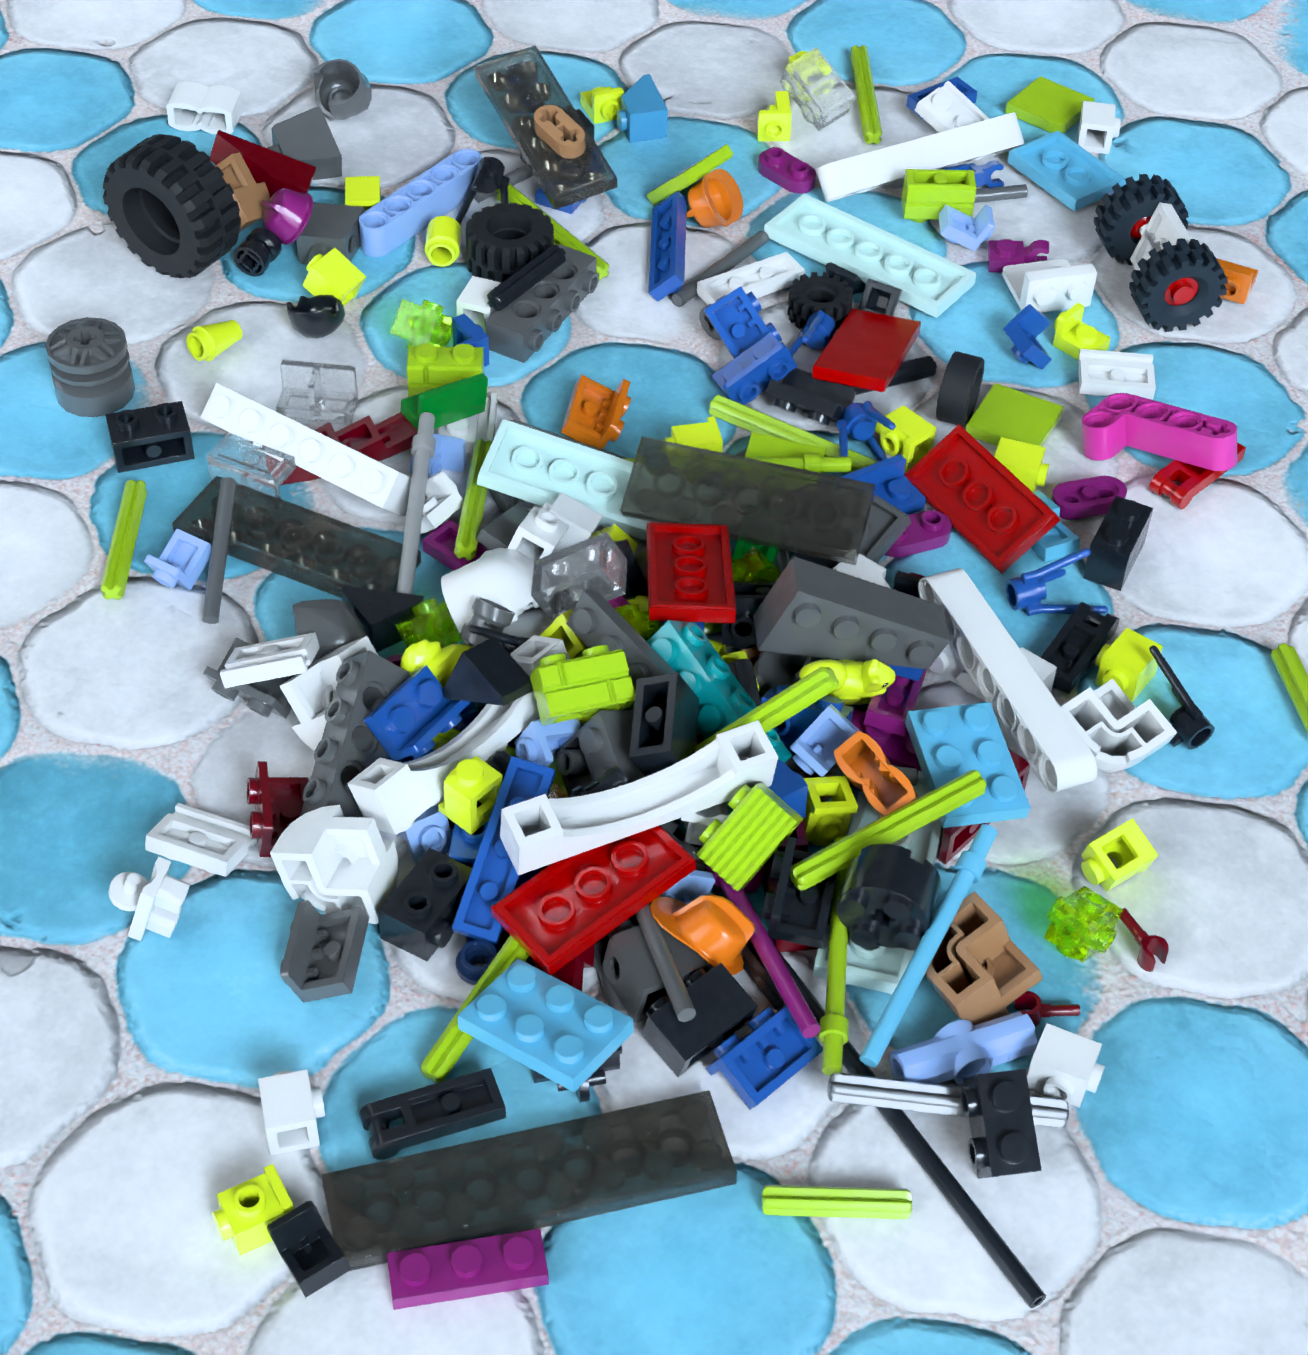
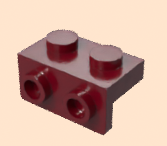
[246,761,309,857]

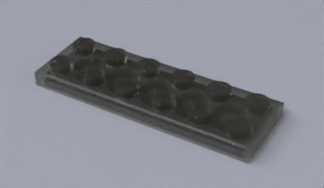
[474,45,618,210]
[620,436,876,565]
[172,476,421,598]

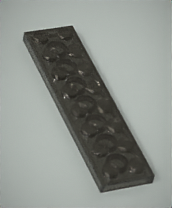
[321,1090,737,1271]

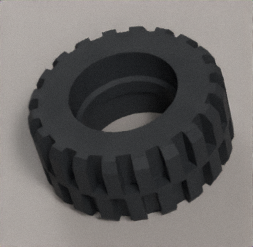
[103,134,241,278]

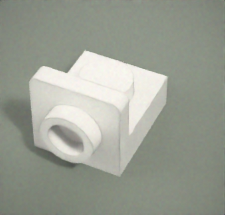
[420,471,464,534]

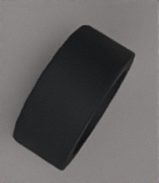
[936,351,985,427]

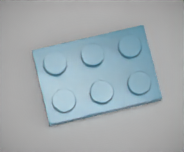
[1007,131,1126,211]
[905,702,1031,828]
[457,959,634,1093]

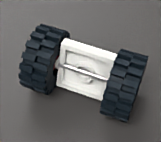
[1094,174,1228,332]

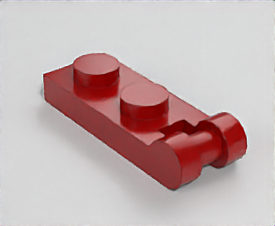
[1149,442,1246,509]

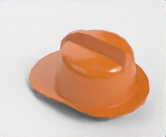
[686,168,743,228]
[650,894,755,975]

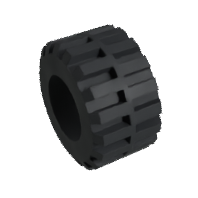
[465,202,554,283]

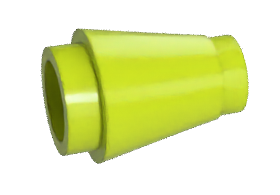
[186,320,242,361]

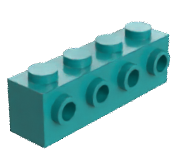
[647,620,792,763]

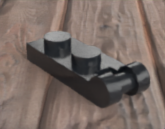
[1040,602,1120,694]
[359,1068,506,1160]

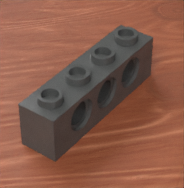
[486,244,599,363]
[300,650,410,817]

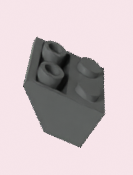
[554,710,646,797]

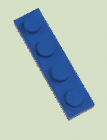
[648,191,687,301]
[452,756,556,945]

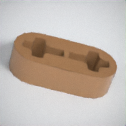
[534,105,586,159]

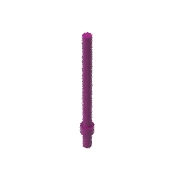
[698,845,820,1038]

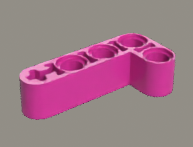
[1082,393,1237,471]

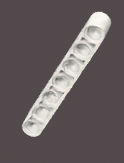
[816,112,1025,202]
[918,568,1097,793]

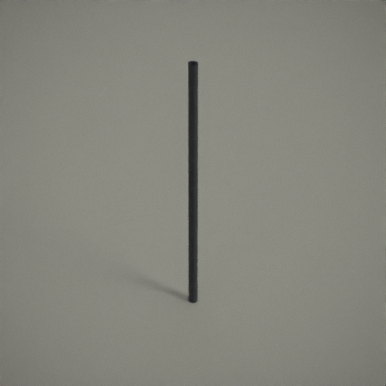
[704,870,1046,1308]

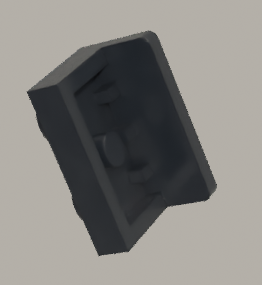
[765,368,856,426]
[761,836,837,949]

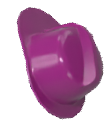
[261,188,313,245]

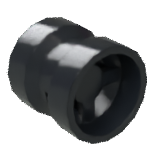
[234,227,282,277]

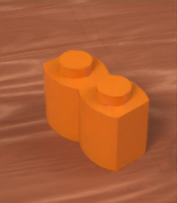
[834,731,919,818]

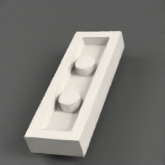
[697,252,806,305]

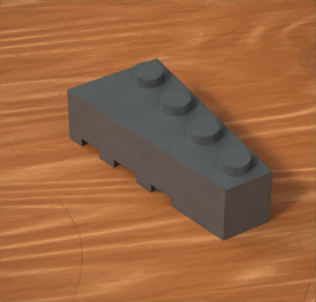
[753,556,950,669]

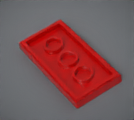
[812,308,921,392]
[904,424,1060,574]
[646,522,736,623]
[491,825,696,975]

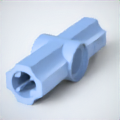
[889,1011,1038,1085]

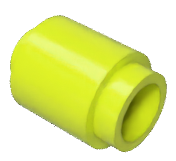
[425,216,462,267]

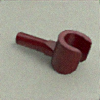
[1117,908,1169,972]
[1014,991,1080,1027]

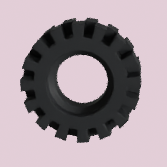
[787,272,853,333]

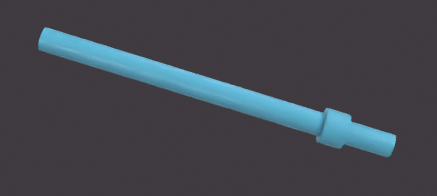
[859,824,998,1068]

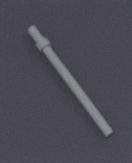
[396,412,436,594]

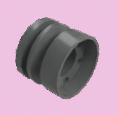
[45,317,135,417]

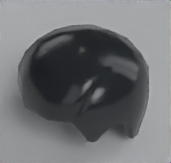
[286,295,345,339]

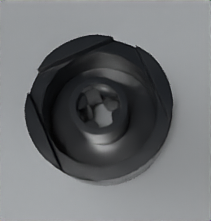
[836,844,941,950]

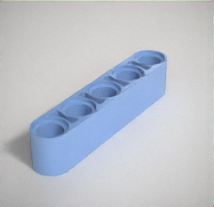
[359,149,482,257]

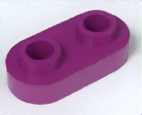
[758,147,816,194]
[1051,476,1127,520]
[885,510,952,558]

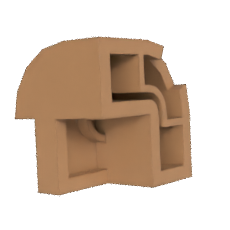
[215,152,270,233]
[925,891,1043,1025]

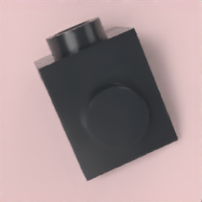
[267,1201,352,1298]

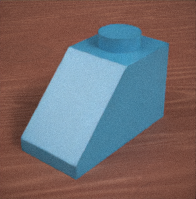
[616,74,668,143]

